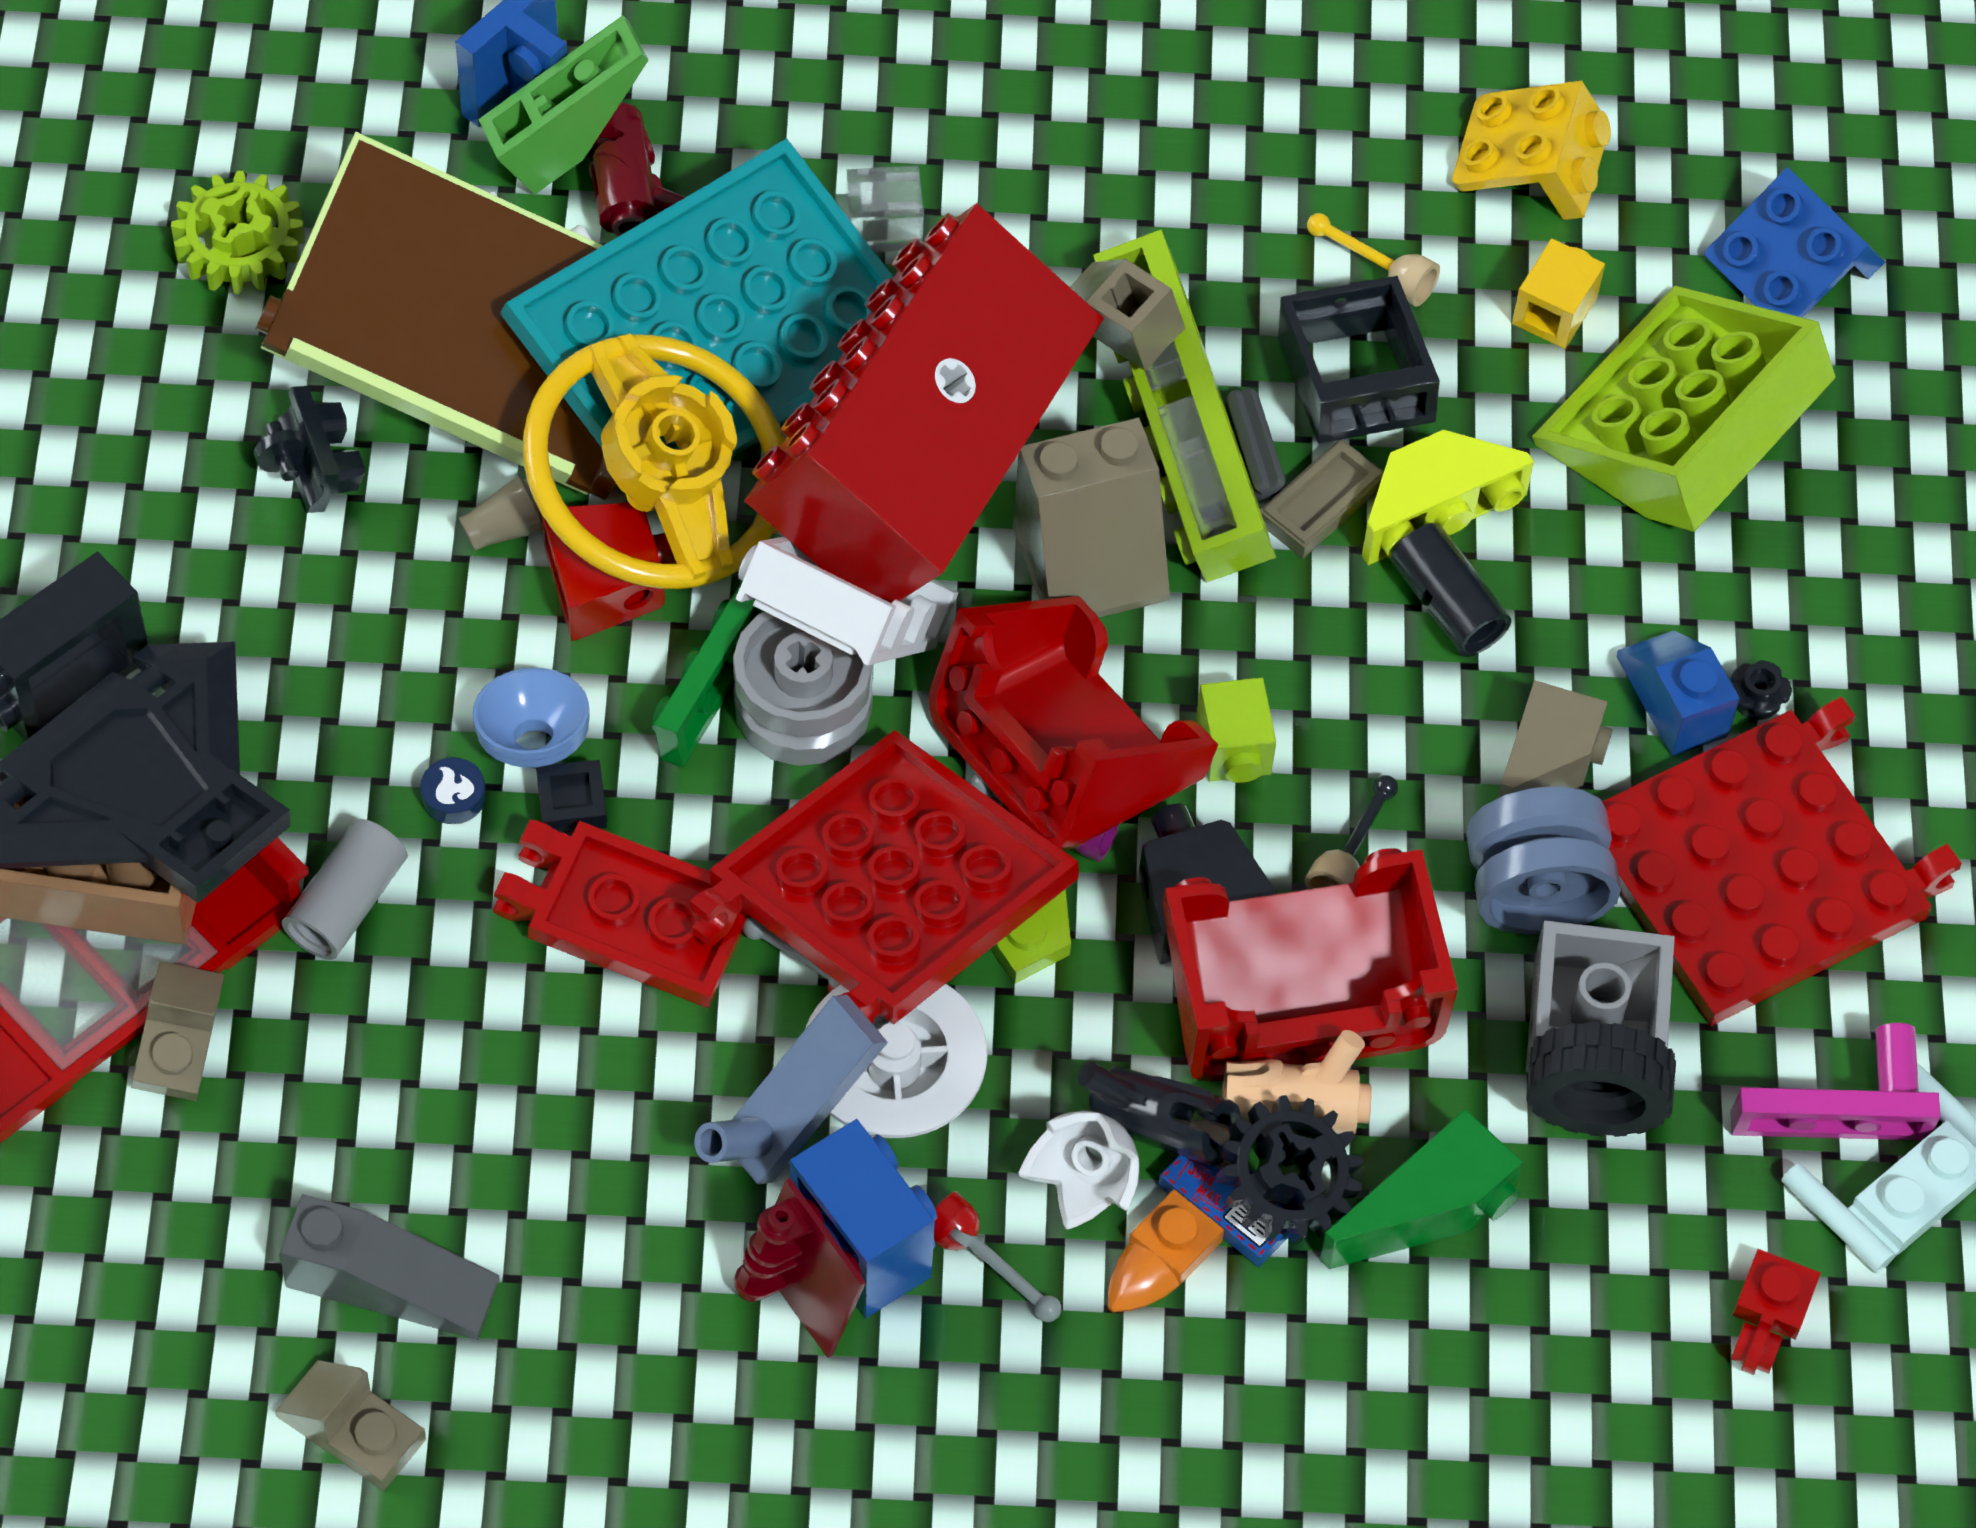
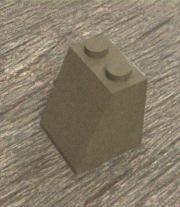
[1013,418,1170,618]

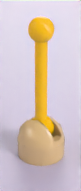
[1307,213,1440,307]

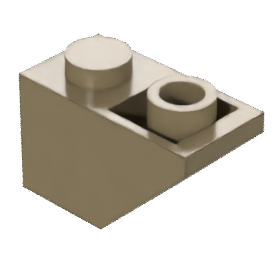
[1070,259,1185,371]

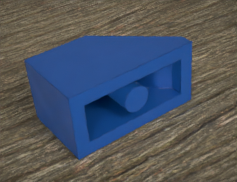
[1616,630,1740,757]

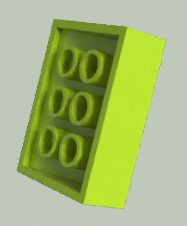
[1532,286,1836,532]

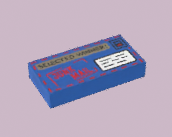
[1158,1137,1289,1268]

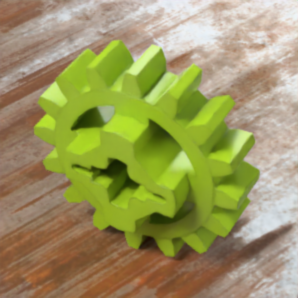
[171,171,305,294]

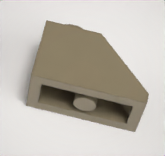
[1497,680,1613,799]

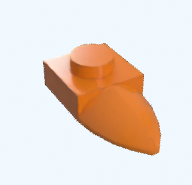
[1108,1189,1224,1313]

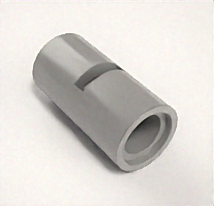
[282,819,408,960]

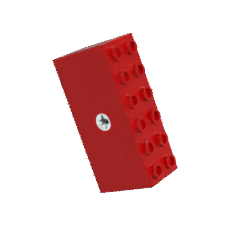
[744,203,1104,603]

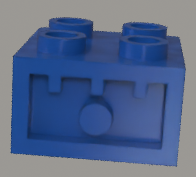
[1705,167,1885,318]

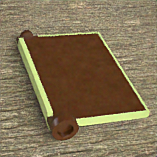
[255,132,616,501]

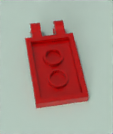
[493,820,749,1009]

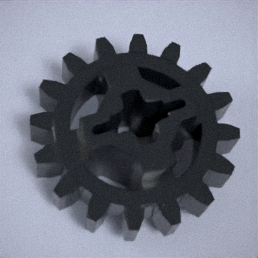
[1216,1095,1364,1244]

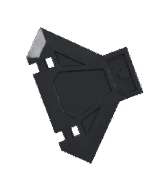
[0,641,290,903]

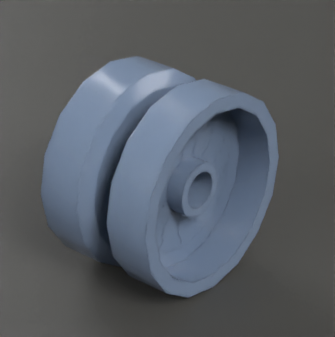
[1466,786,1621,935]

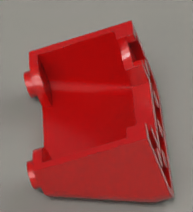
[929,596,1219,850]
[1163,848,1458,1082]

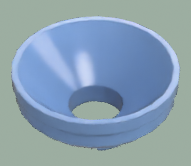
[473,668,590,769]

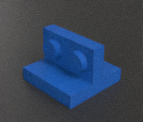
[455,0,567,127]

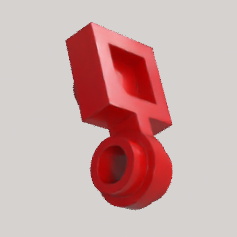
[1731,1249,1821,1376]

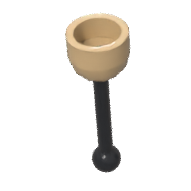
[1305,775,1398,889]

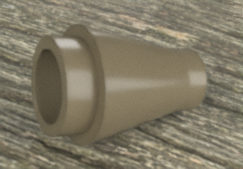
[459,475,543,551]

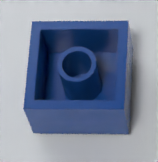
[790,1119,937,1319]

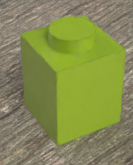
[1196,677,1277,783]

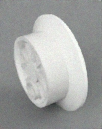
[806,984,987,1138]

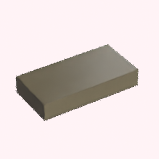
[1260,439,1384,559]

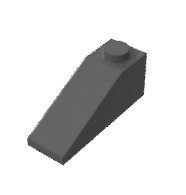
[279,1194,500,1340]

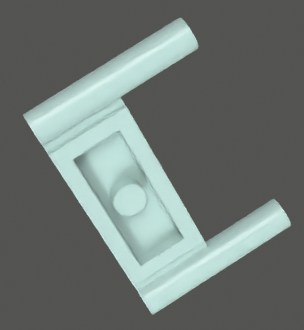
[1781,1063,1976,1273]

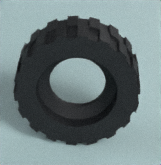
[1526,1022,1676,1137]

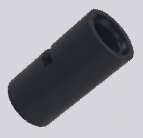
[1390,523,1512,657]

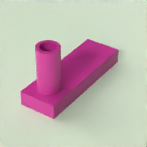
[1730,1023,1940,1140]

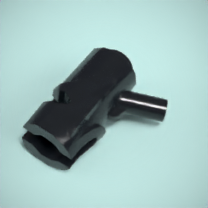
[1078,1061,1241,1166]

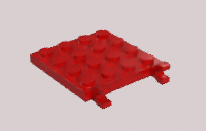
[1602,697,1962,1026]
[689,730,1079,1024]

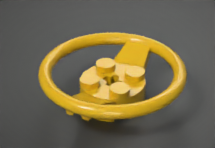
[523,333,785,589]

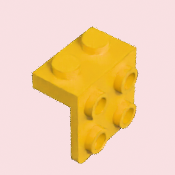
[1452,80,1611,220]

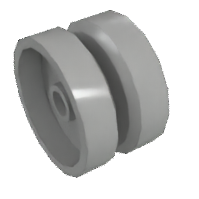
[733,612,874,766]

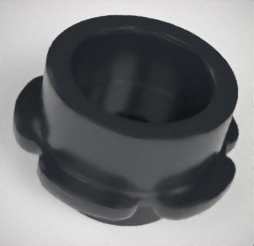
[1730,660,1792,720]

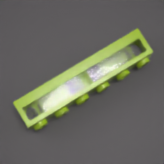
[1093,230,1276,583]

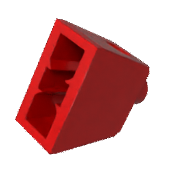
[541,502,677,641]

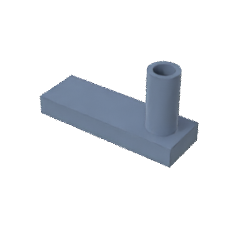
[694,995,888,1184]

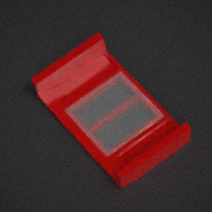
[0,837,309,1144]

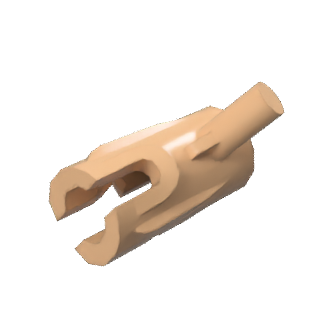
[1222,1030,1372,1135]

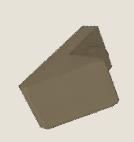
[131,961,225,1102]
[275,1360,426,1491]

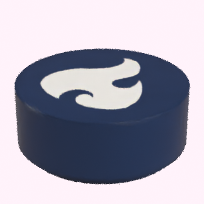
[420,758,486,824]

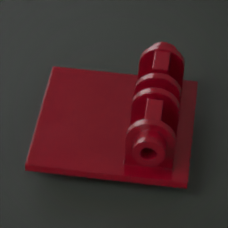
[734,1178,866,1358]

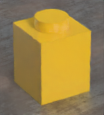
[1512,238,1605,349]

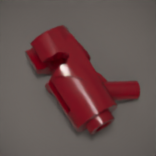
[587,103,686,237]

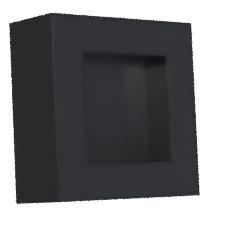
[536,760,607,833]

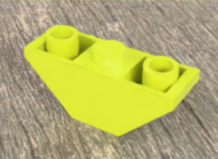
[1362,430,1534,565]

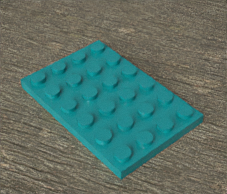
[500,138,894,458]

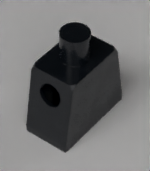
[1139,803,1277,965]

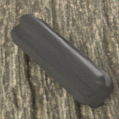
[1225,388,1286,500]

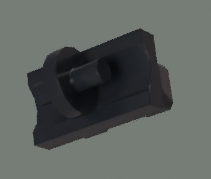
[254,386,365,513]

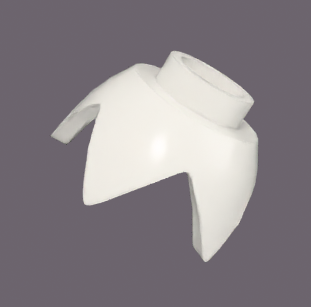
[1018,1111,1139,1229]

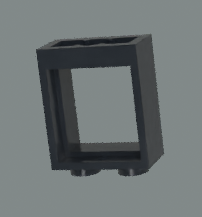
[1278,276,1440,444]
[0,551,148,741]

